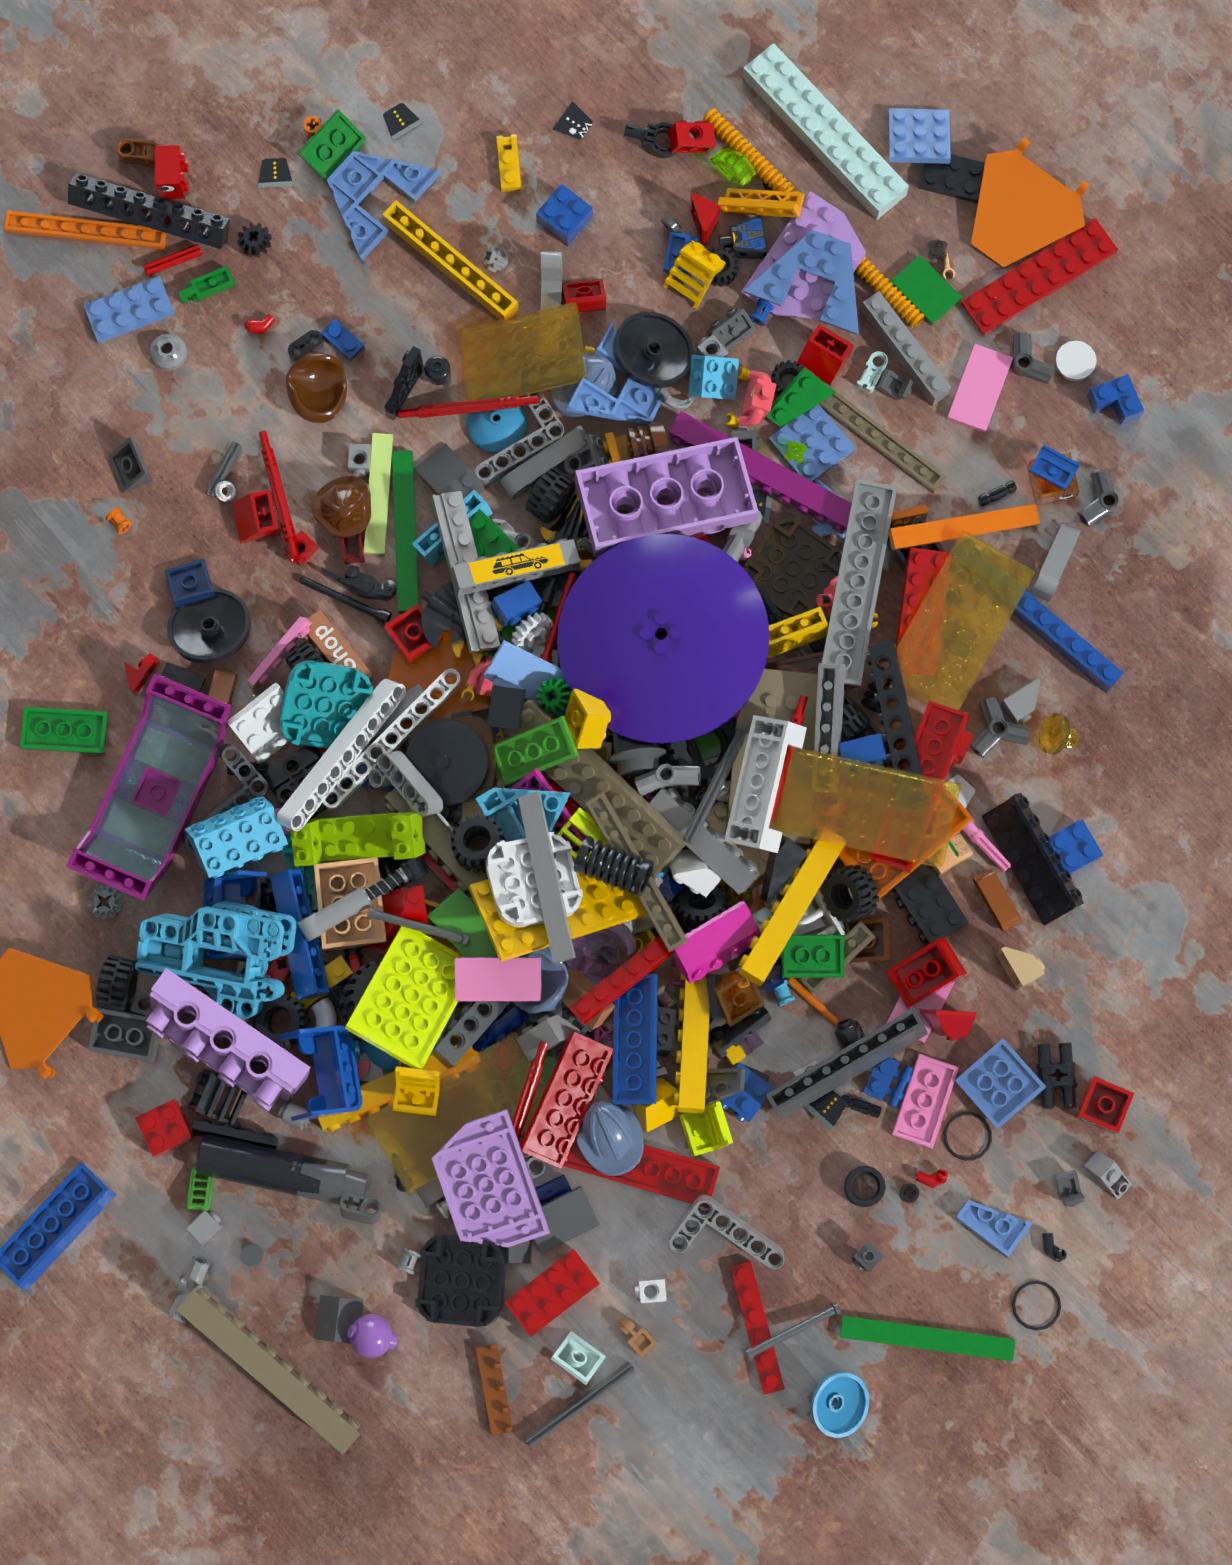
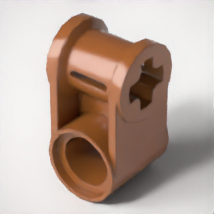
[116,139,157,166]

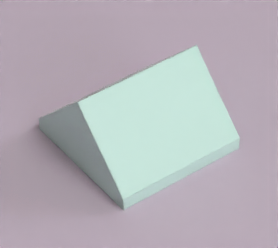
[551,1331,606,1385]

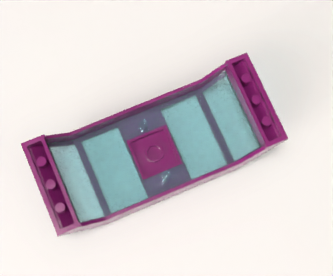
[66,673,232,901]

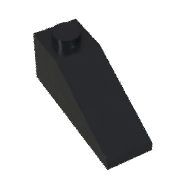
[760,835,807,904]

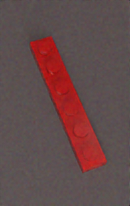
[569,935,673,1026]
[730,1261,785,1395]

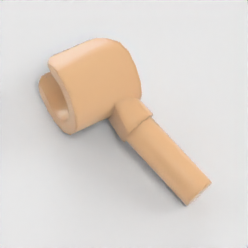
[942,253,955,280]

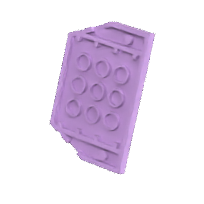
[741,191,866,321]
[432,1109,550,1247]

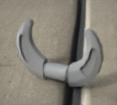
[654,388,694,410]

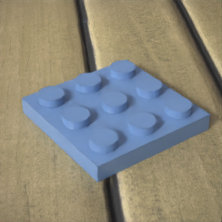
[888,108,951,164]
[768,404,855,482]
[955,1038,1046,1129]

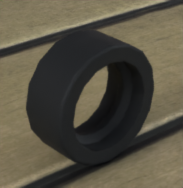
[844,1166,886,1207]

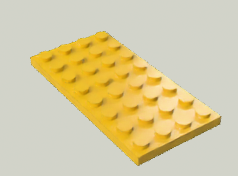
[469,851,648,962]

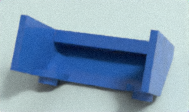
[203,870,267,960]
[278,1026,362,1121]

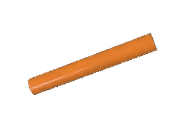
[788,978,840,1026]

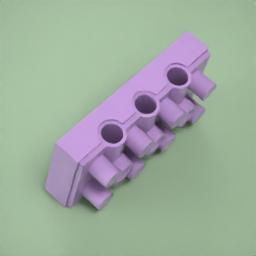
[574,437,759,557]
[146,968,311,1112]

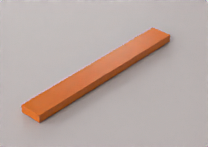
[3,210,167,250]
[888,504,1040,550]

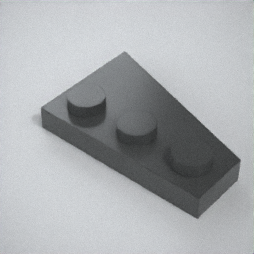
[705,1068,746,1106]

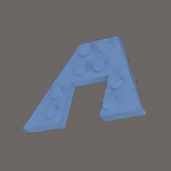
[327,151,441,261]
[744,230,859,335]
[565,322,663,426]

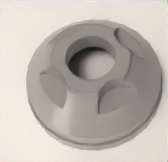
[150,334,187,371]

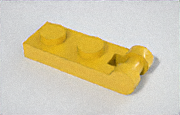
[496,134,522,192]

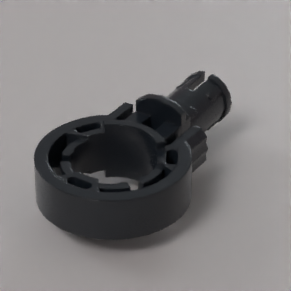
[623,122,676,159]

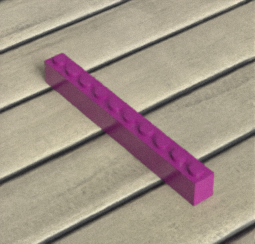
[669,411,851,534]

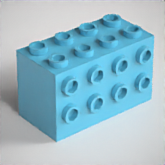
[185,796,288,878]

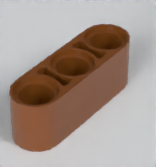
[973,869,1022,932]

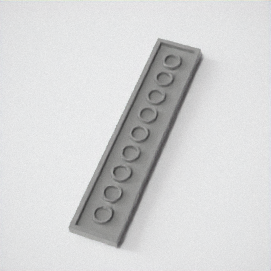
[821,479,897,688]

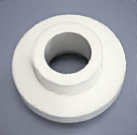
[215,481,236,502]

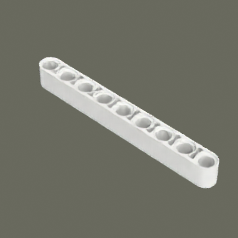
[323,669,461,810]
[277,679,406,831]

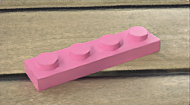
[248,617,312,686]

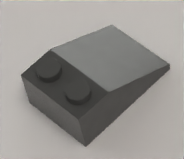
[414,443,484,499]

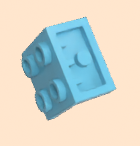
[688,355,739,400]

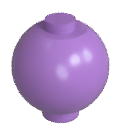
[347,1314,397,1358]

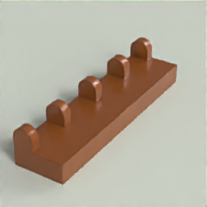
[475,1344,513,1435]

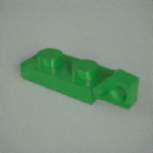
[178,266,236,303]

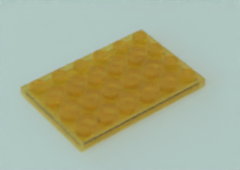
[459,302,587,401]

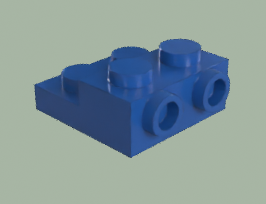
[717,1062,774,1123]

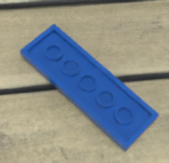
[612,974,658,1105]

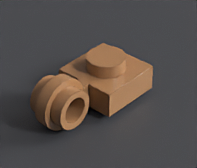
[618,1317,657,1358]

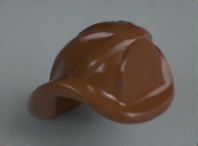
[286,351,347,423]
[311,476,371,538]

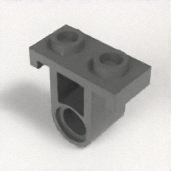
[564,434,610,474]

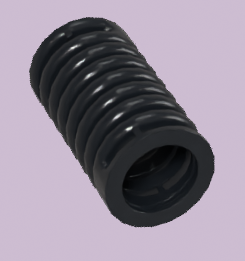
[574,836,654,898]

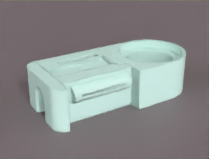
[856,351,888,393]

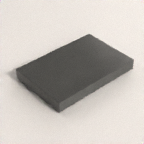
[535,1186,599,1254]

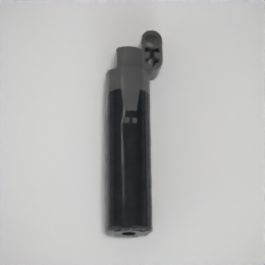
[195,1134,381,1224]

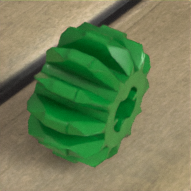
[536,677,572,713]

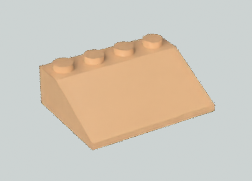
[314,857,387,952]

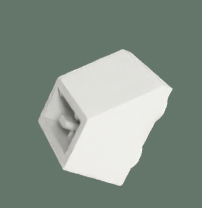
[668,849,722,897]

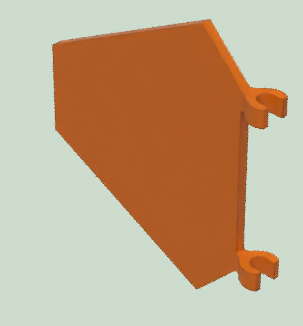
[971,137,1090,268]
[370,622,491,729]
[0,948,104,1079]

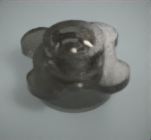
[927,240,948,260]

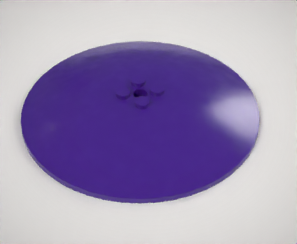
[557,534,770,744]

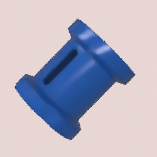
[749,299,774,326]

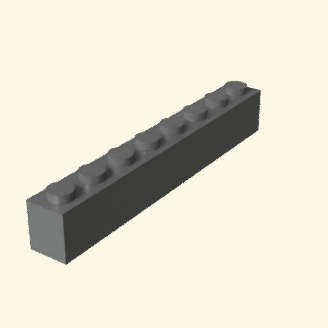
[766,1008,928,1121]

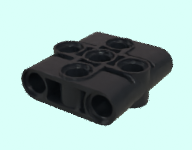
[262,745,344,819]

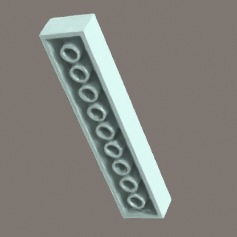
[743,43,909,220]

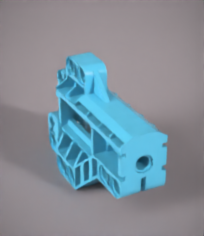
[135,901,296,1019]

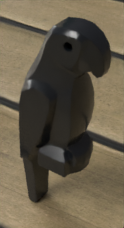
[321,565,397,601]

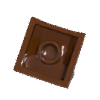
[845,918,891,963]

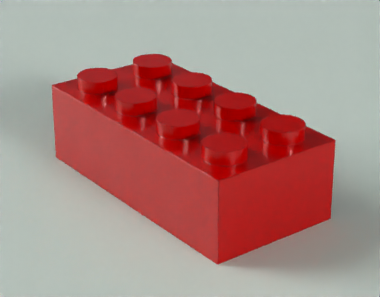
[505,1249,600,1337]

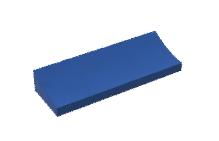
[0,1162,116,1291]

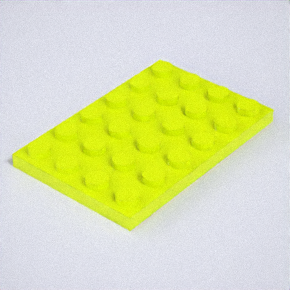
[345,926,463,1069]

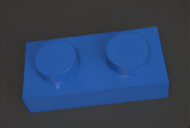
[321,318,365,362]

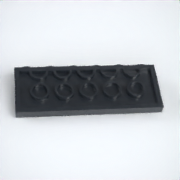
[982,793,1084,926]
[889,859,969,945]

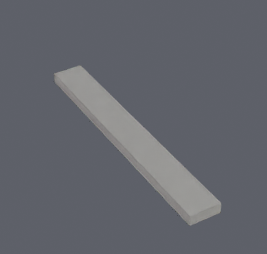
[518,792,576,964]

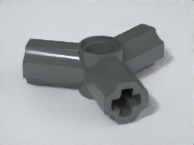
[970,697,1031,758]

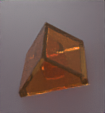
[714,971,765,1027]

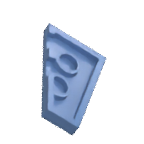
[955,1200,1032,1258]

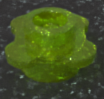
[784,441,807,463]

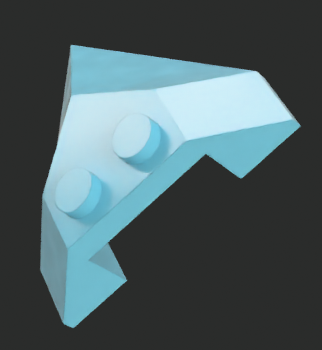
[476,788,570,842]

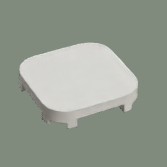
[486,832,583,927]

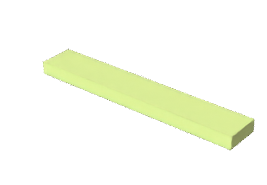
[364,433,394,555]

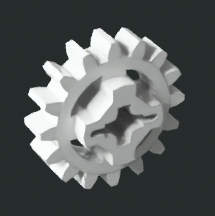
[511,613,552,653]

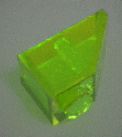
[710,147,757,186]

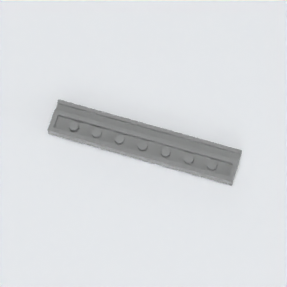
[431,491,501,654]

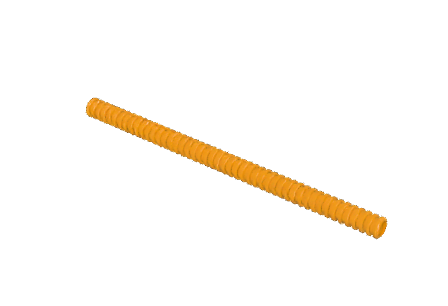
[703,108,924,328]

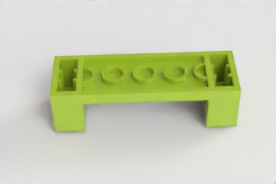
[290,811,426,866]

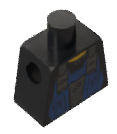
[719,215,767,259]

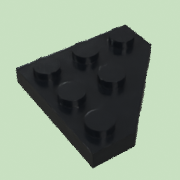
[384,346,424,421]

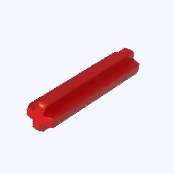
[143,244,202,276]

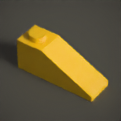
[290,956,353,1009]

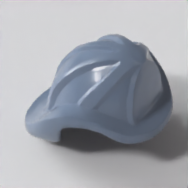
[550,353,618,417]
[513,947,569,1013]
[576,1102,644,1176]

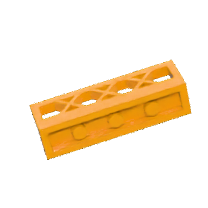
[718,188,805,218]

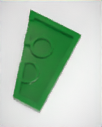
[766,366,836,428]

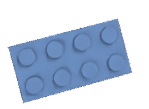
[83,276,175,344]

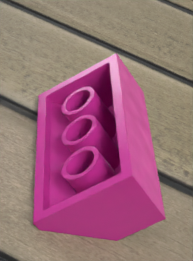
[673,901,761,984]

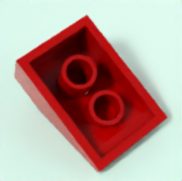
[886,937,967,1008]

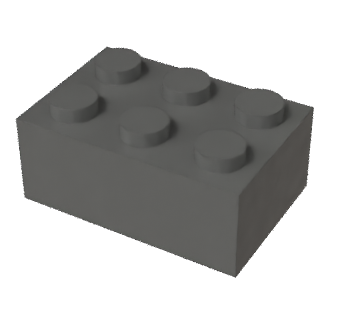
[88,1008,160,1063]

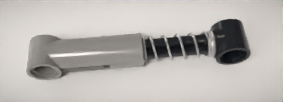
[297,856,429,942]

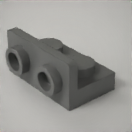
[706,307,757,351]

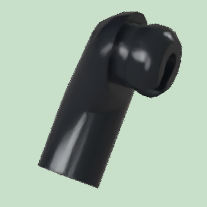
[1042,1233,1067,1262]

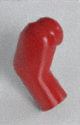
[244,314,276,334]
[915,1169,948,1188]

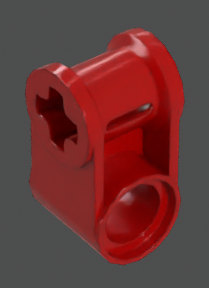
[265,955,291,990]

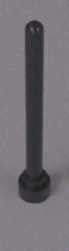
[299,576,392,626]

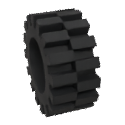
[708,246,738,287]
[771,360,803,397]

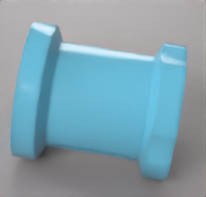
[770,980,795,1007]

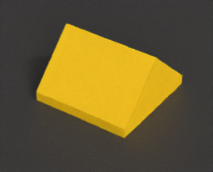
[631,1077,681,1133]

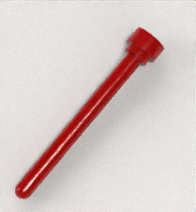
[539,572,576,664]

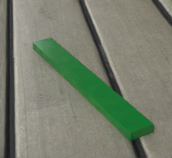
[392,450,419,613]
[840,1316,1015,1361]

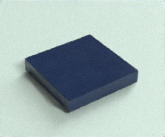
[165,559,215,608]

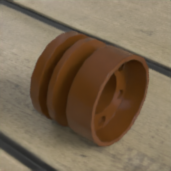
[626,422,669,459]

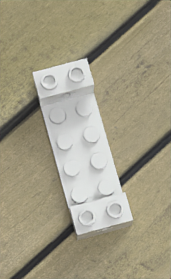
[724,715,807,853]

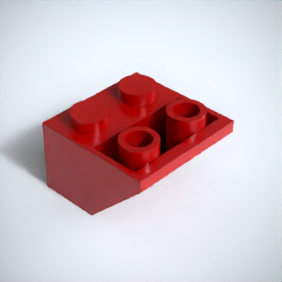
[797,324,854,386]
[232,489,281,543]

